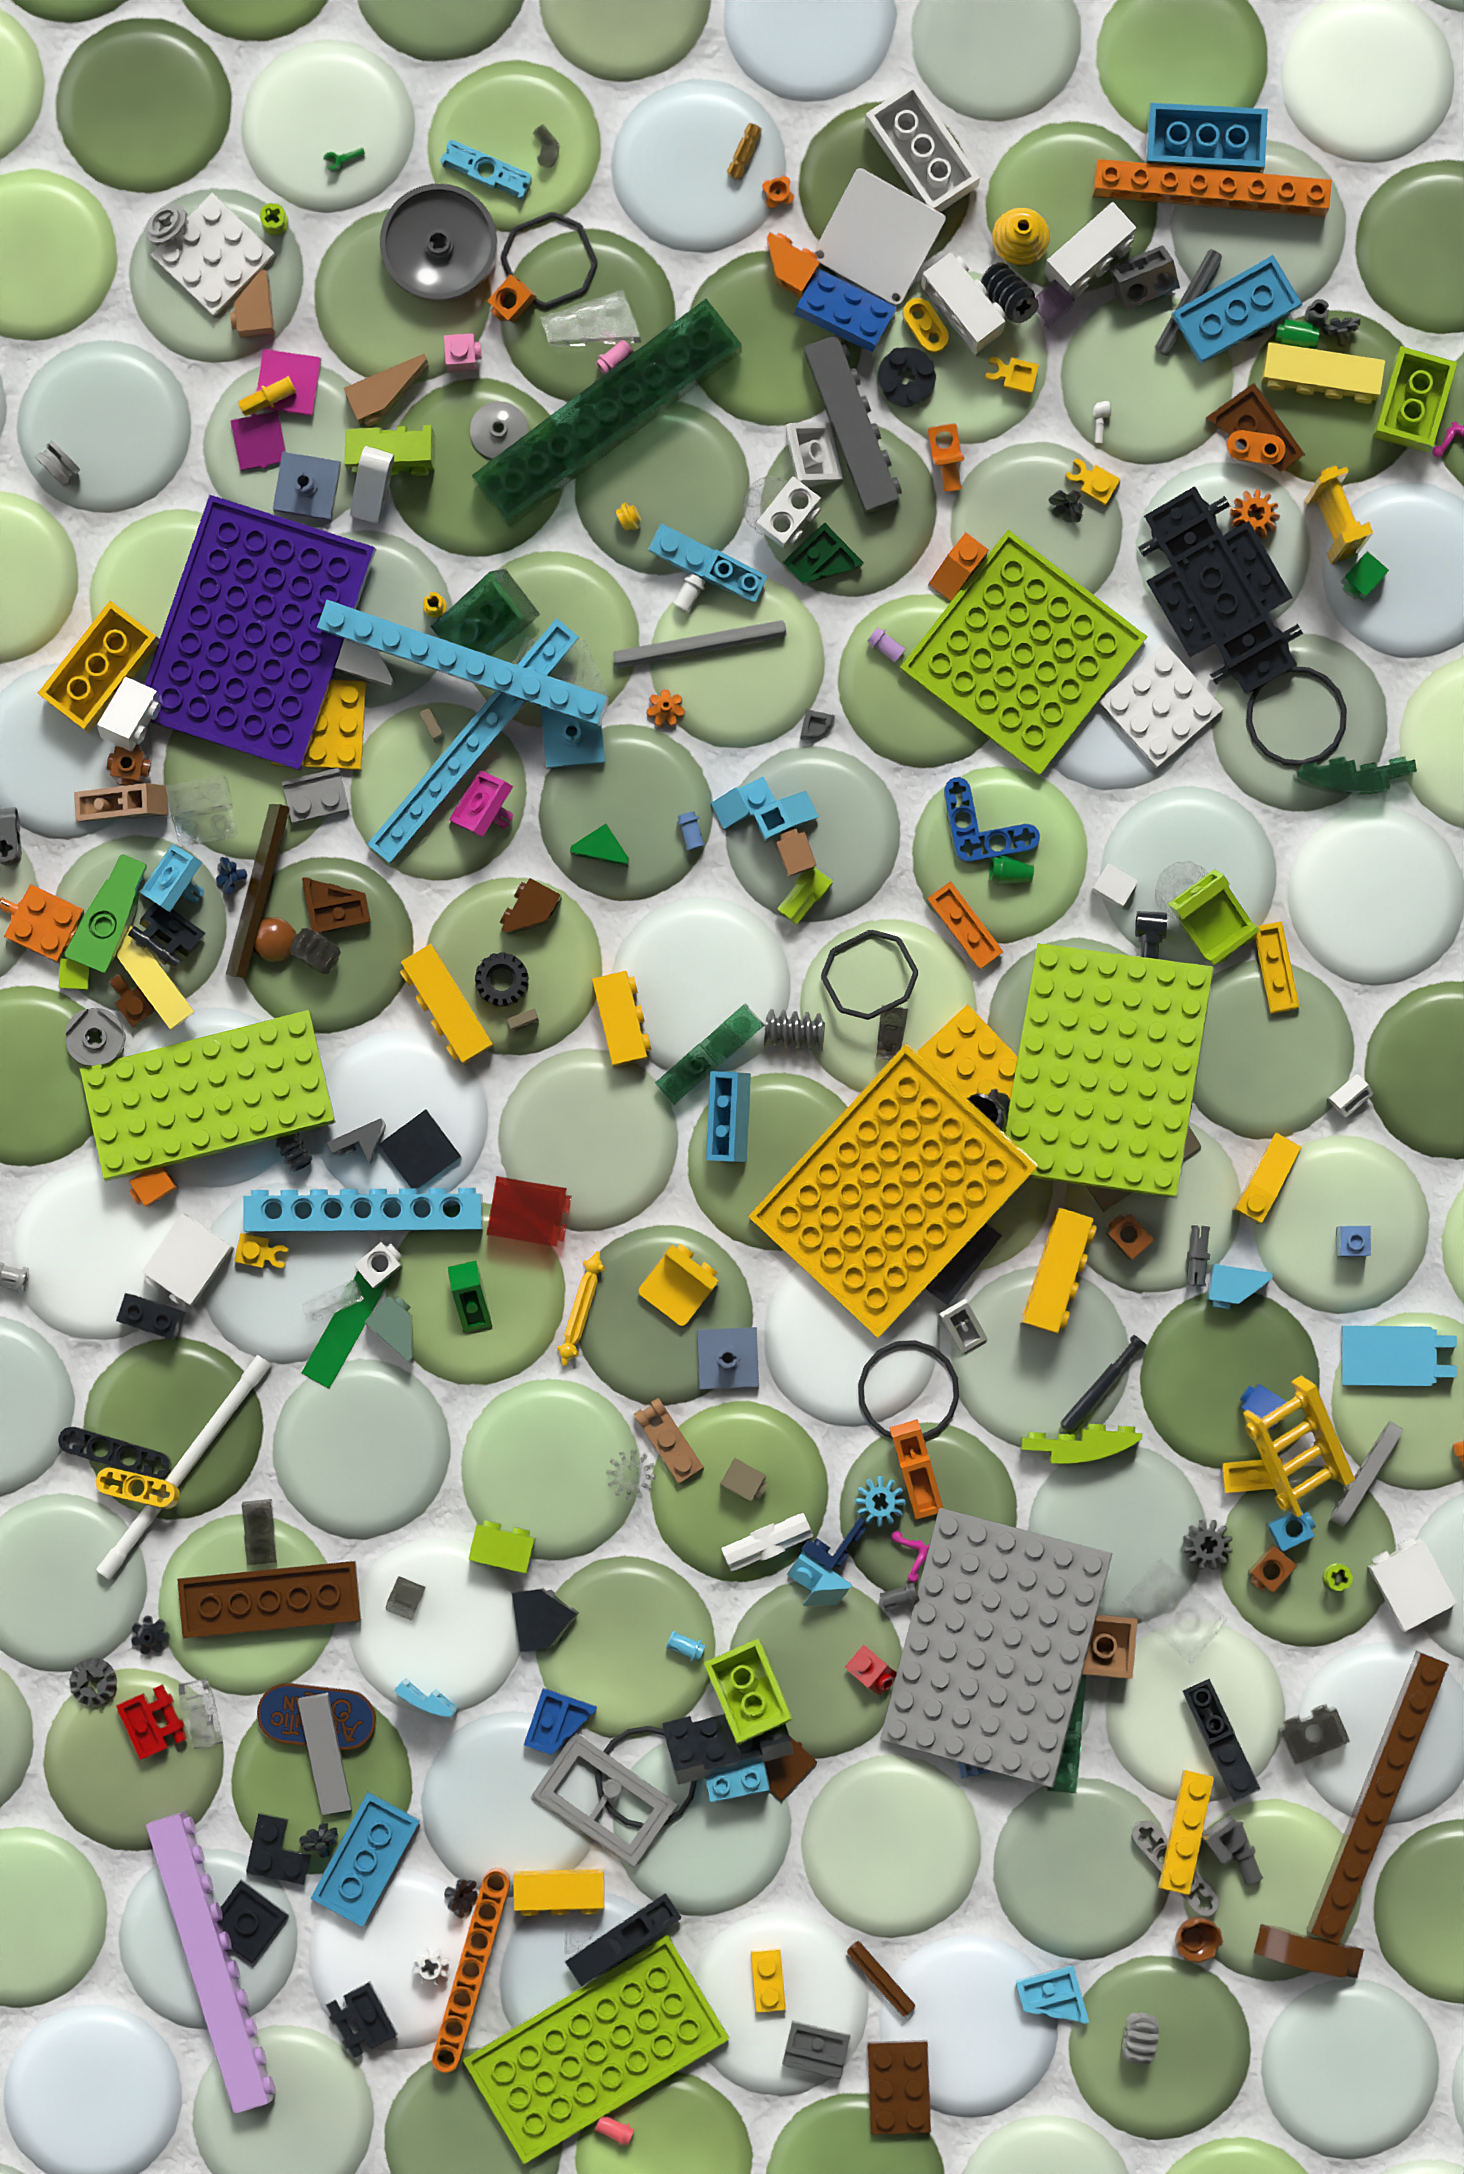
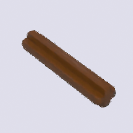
[846,1941,915,2017]

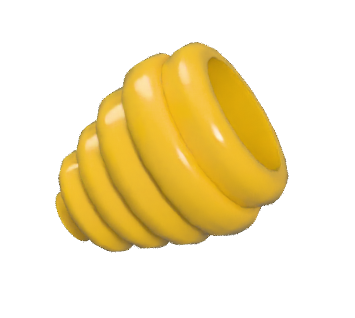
[992,208,1050,266]

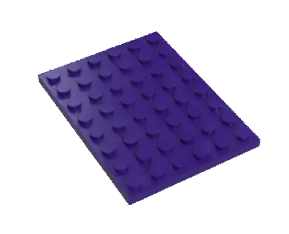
[144,494,376,771]

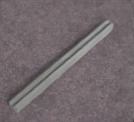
[613,620,787,668]

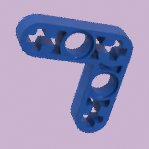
[944,777,1040,862]

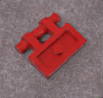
[116,1684,187,1760]

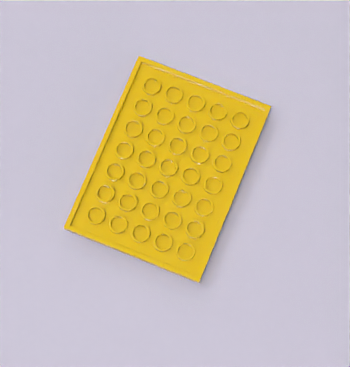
[748,1043,1039,1338]

